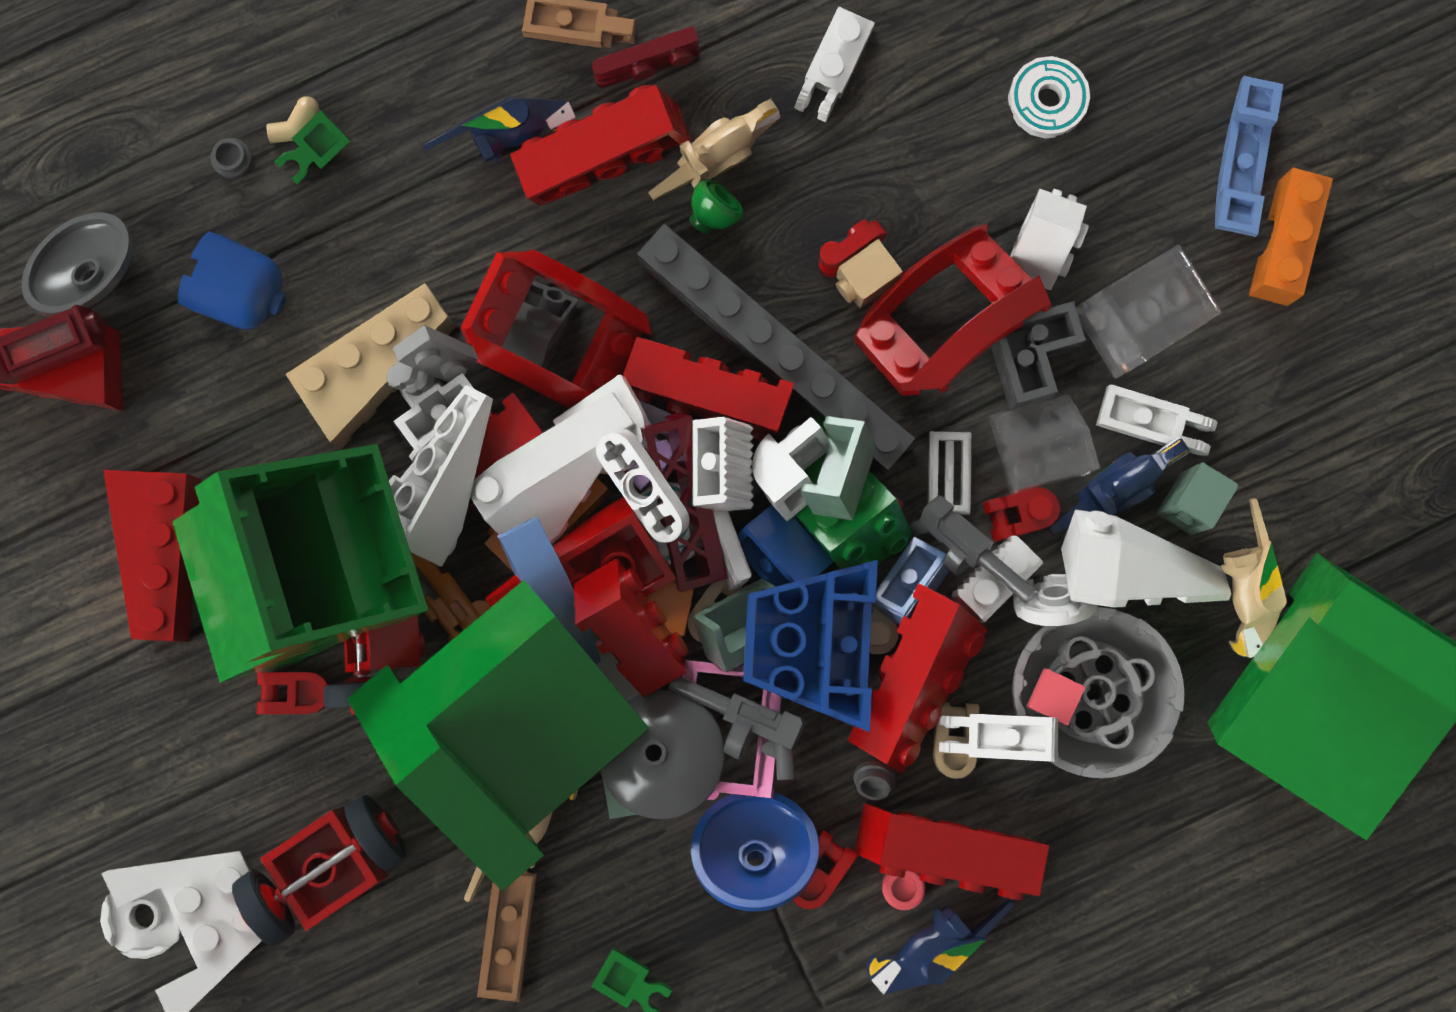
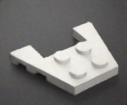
[101,851,262,1012]

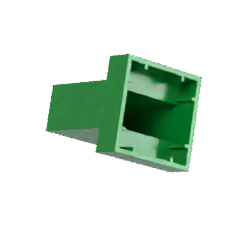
[172,444,428,683]
[1207,553,1456,841]
[347,580,649,891]

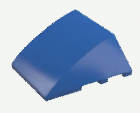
[743,560,878,732]

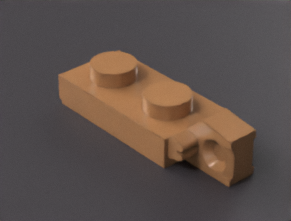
[522,0,637,48]

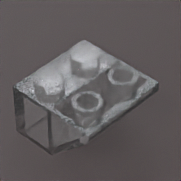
[989,395,1100,494]

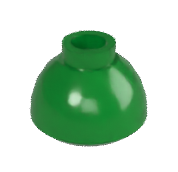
[689,179,743,234]

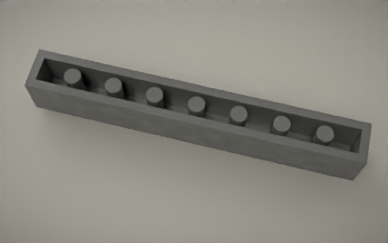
[637,224,915,476]

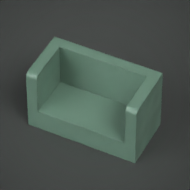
[800,416,877,521]
[1156,462,1238,535]
[692,578,776,672]

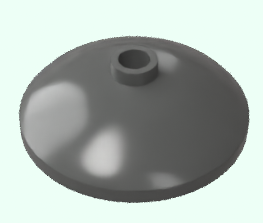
[22,212,134,317]
[601,690,725,819]

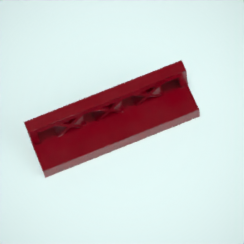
[640,413,728,592]

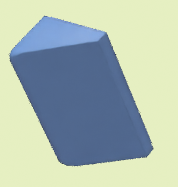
[872,537,950,626]

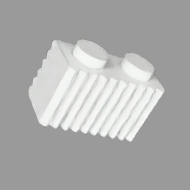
[693,417,754,511]
[952,536,1043,623]

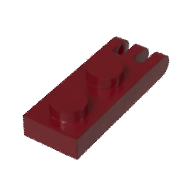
[592,26,699,88]

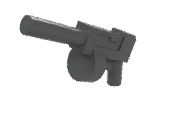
[910,496,1037,604]
[668,677,805,780]

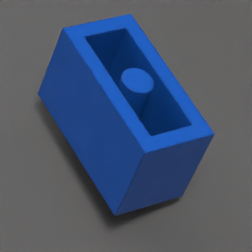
[737,505,833,587]

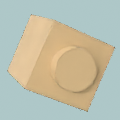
[836,239,903,309]

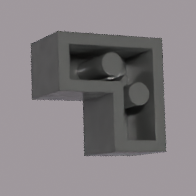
[991,301,1086,411]

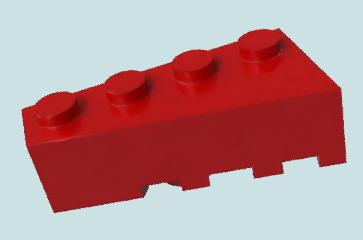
[0,322,123,411]

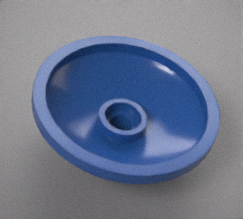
[691,792,819,911]

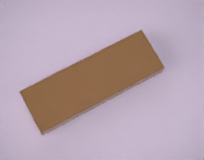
[477,871,537,1002]

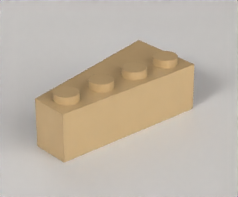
[286,283,455,449]

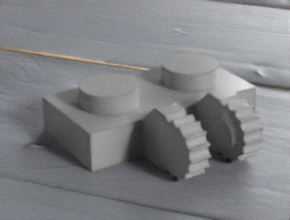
[386,325,478,396]

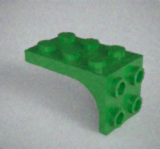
[795,416,913,570]

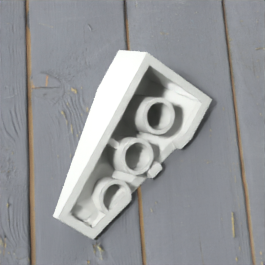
[389,385,493,567]
[470,392,636,544]
[1061,509,1231,607]

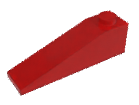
[486,497,677,608]

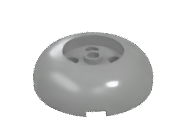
[1012,607,1184,778]

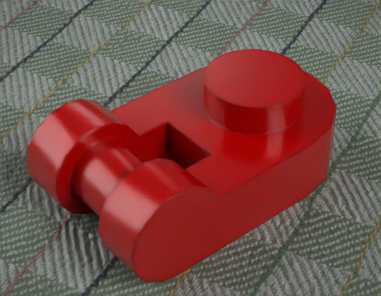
[818,219,888,278]
[982,488,1060,543]
[257,672,331,714]
[793,829,858,909]

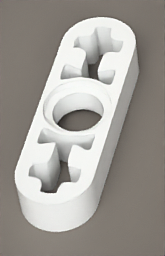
[596,429,689,543]

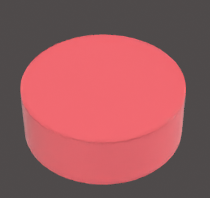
[882,871,925,910]

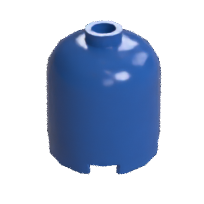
[178,231,287,330]

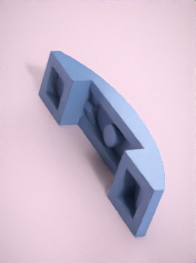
[1215,76,1284,237]
[497,517,601,664]

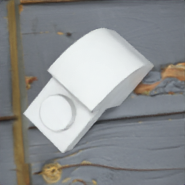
[752,417,830,521]

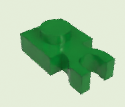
[275,110,350,184]
[591,947,673,1012]

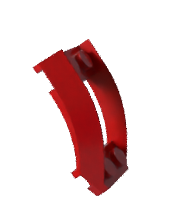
[854,223,1051,396]
[460,249,652,409]

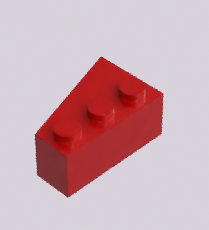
[573,558,689,697]

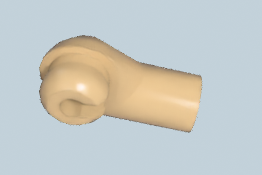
[267,96,320,144]

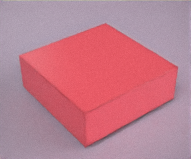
[1026,668,1085,726]

